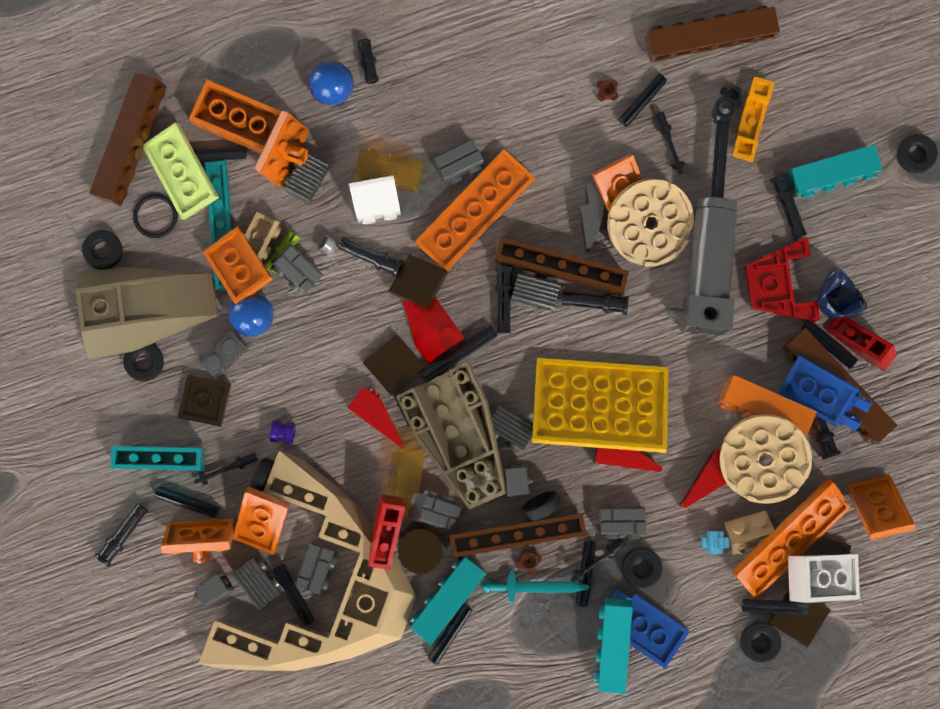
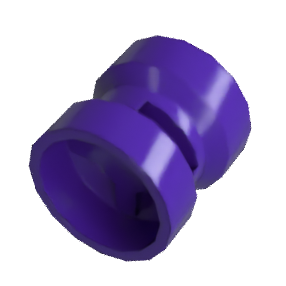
[270,420,296,445]

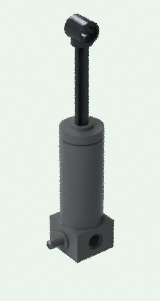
[667,96,737,336]

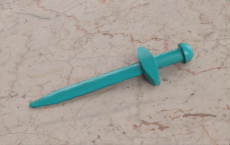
[483,570,589,604]

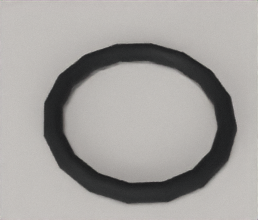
[133,194,178,238]

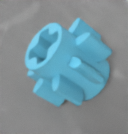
[701,531,729,554]

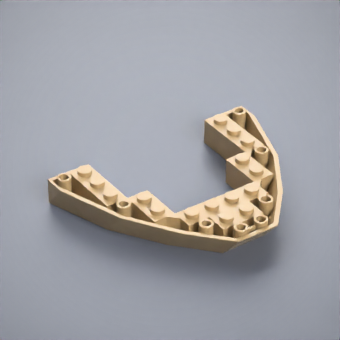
[198,450,417,671]

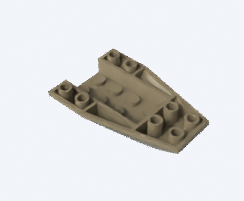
[76,267,218,359]
[396,361,507,509]

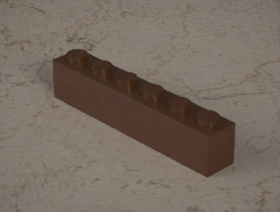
[645,6,780,62]
[89,73,167,206]
[495,237,629,296]
[782,328,898,444]
[450,513,586,558]

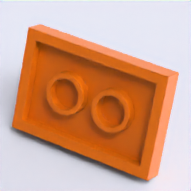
[254,111,309,188]
[592,154,643,214]
[202,226,273,304]
[847,475,915,540]
[233,487,290,555]
[161,518,235,563]

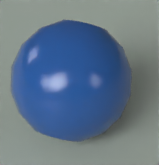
[309,61,354,106]
[228,292,274,337]

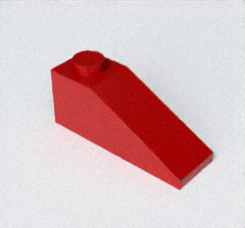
[826,317,897,372]
[348,387,404,448]
[594,448,662,472]
[679,449,727,508]
[368,494,405,570]

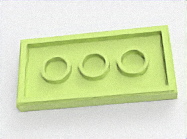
[143,122,219,220]

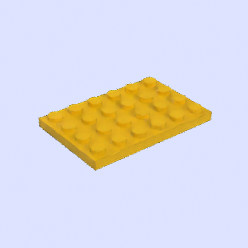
[532,358,669,453]

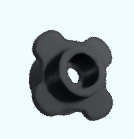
[720,87,742,108]

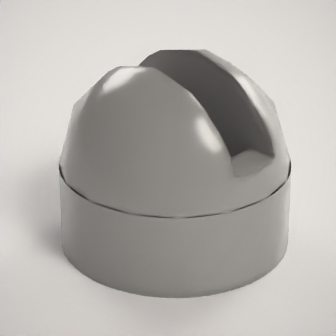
[318,235,337,255]

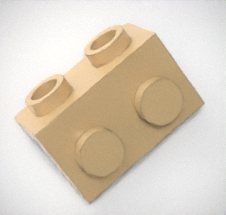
[245,212,282,261]
[724,510,774,555]

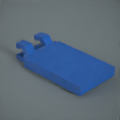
[778,354,873,431]
[597,588,690,669]

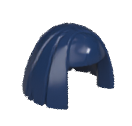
[817,267,868,318]

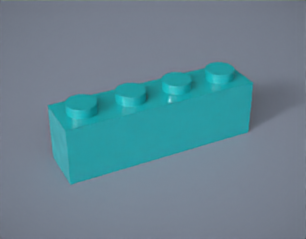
[788,145,883,199]
[110,446,206,471]
[410,556,486,645]
[594,598,632,694]

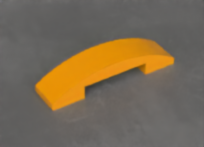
[732,76,775,163]

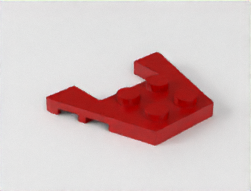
[744,237,820,322]

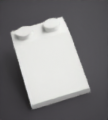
[349,176,401,224]
[788,554,860,603]

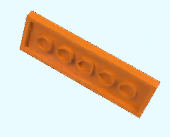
[414,149,536,271]
[731,479,851,599]

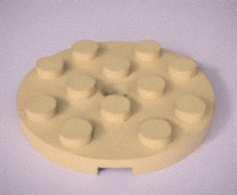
[607,178,694,266]
[720,414,812,503]

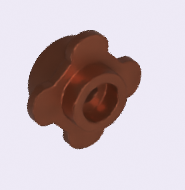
[596,80,619,102]
[516,548,542,574]

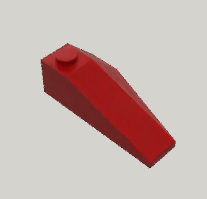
[402,297,464,365]

